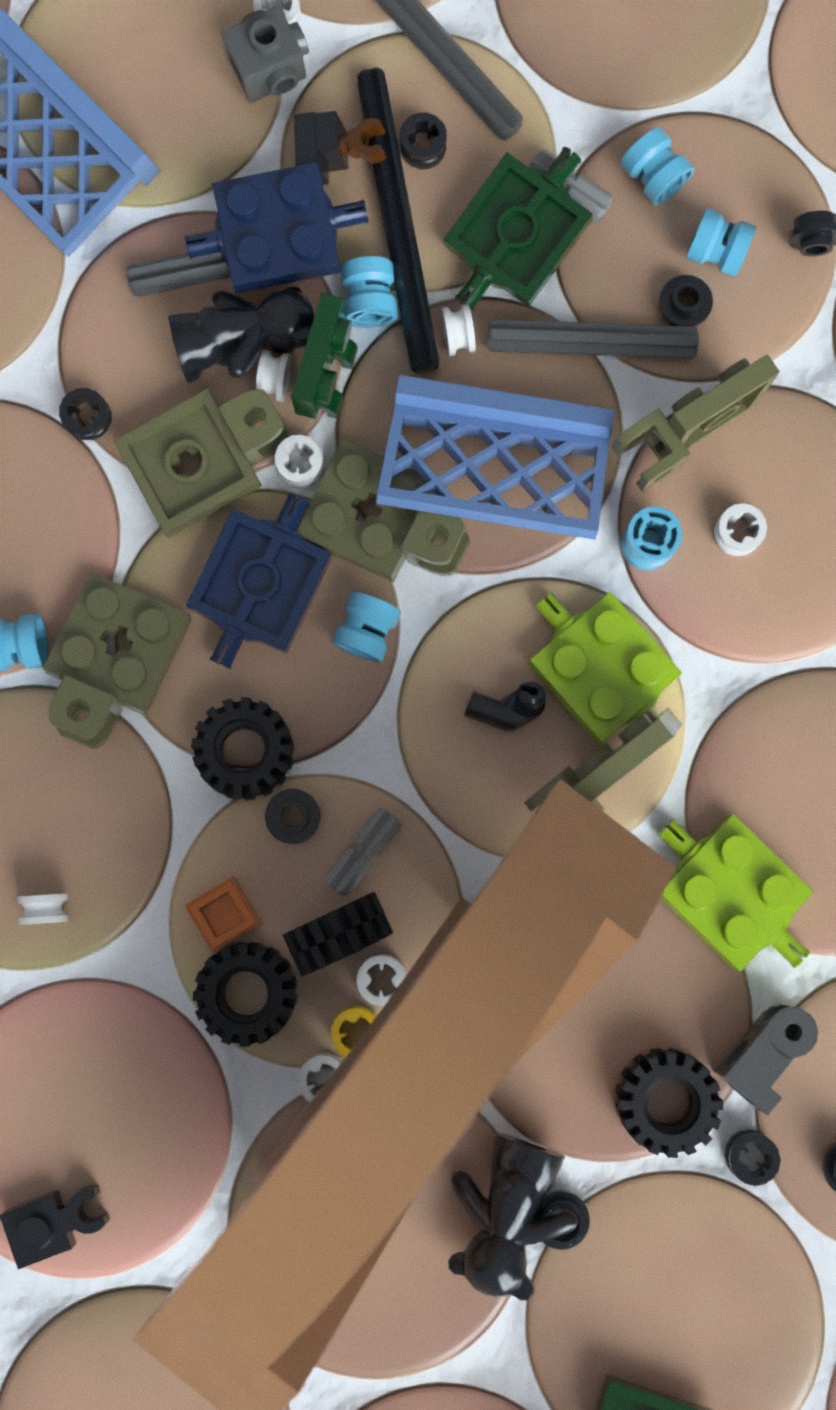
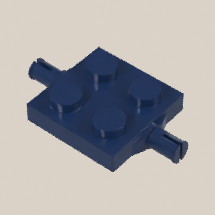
[184,162,368,294]
[186,493,332,669]

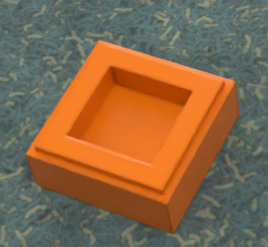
[184,876,262,953]

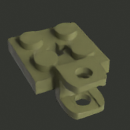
[612,354,780,492]
[113,388,290,538]
[297,439,470,582]
[43,572,192,749]
[524,707,682,811]

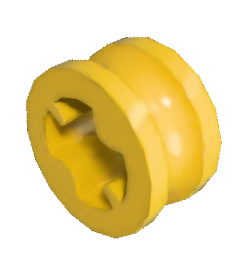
[331,1005,377,1056]

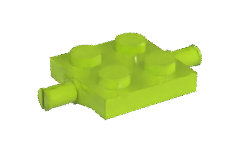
[527,591,682,746]
[657,814,814,972]

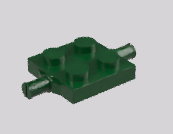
[443,147,593,311]

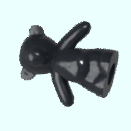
[168,287,315,383]
[448,1133,578,1301]

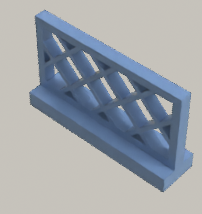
[0,7,160,257]
[376,375,615,540]

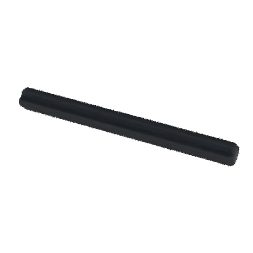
[357,67,439,373]

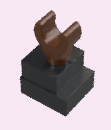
[294,111,386,185]

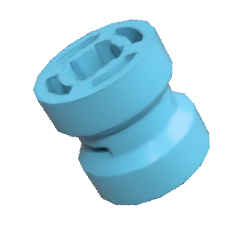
[620,127,695,206]
[686,207,757,278]
[340,256,398,328]
[620,506,682,571]
[331,592,401,663]
[0,613,49,672]

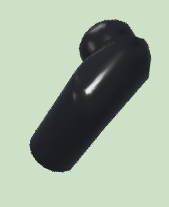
[464,681,546,732]

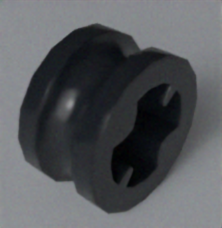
[400,112,447,169]
[59,388,112,440]
[724,1129,781,1186]

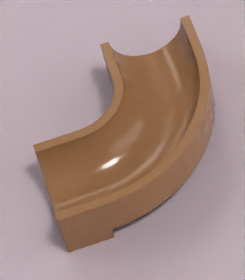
[133,779,676,1410]

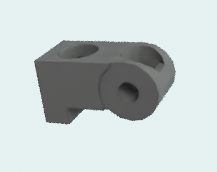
[713,1004,818,1115]

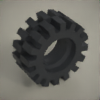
[191,697,294,801]
[283,892,394,977]
[193,941,298,1047]
[615,1048,723,1158]

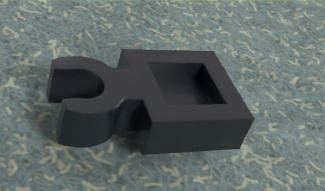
[0,1185,110,1270]

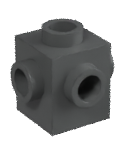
[221,5,310,104]

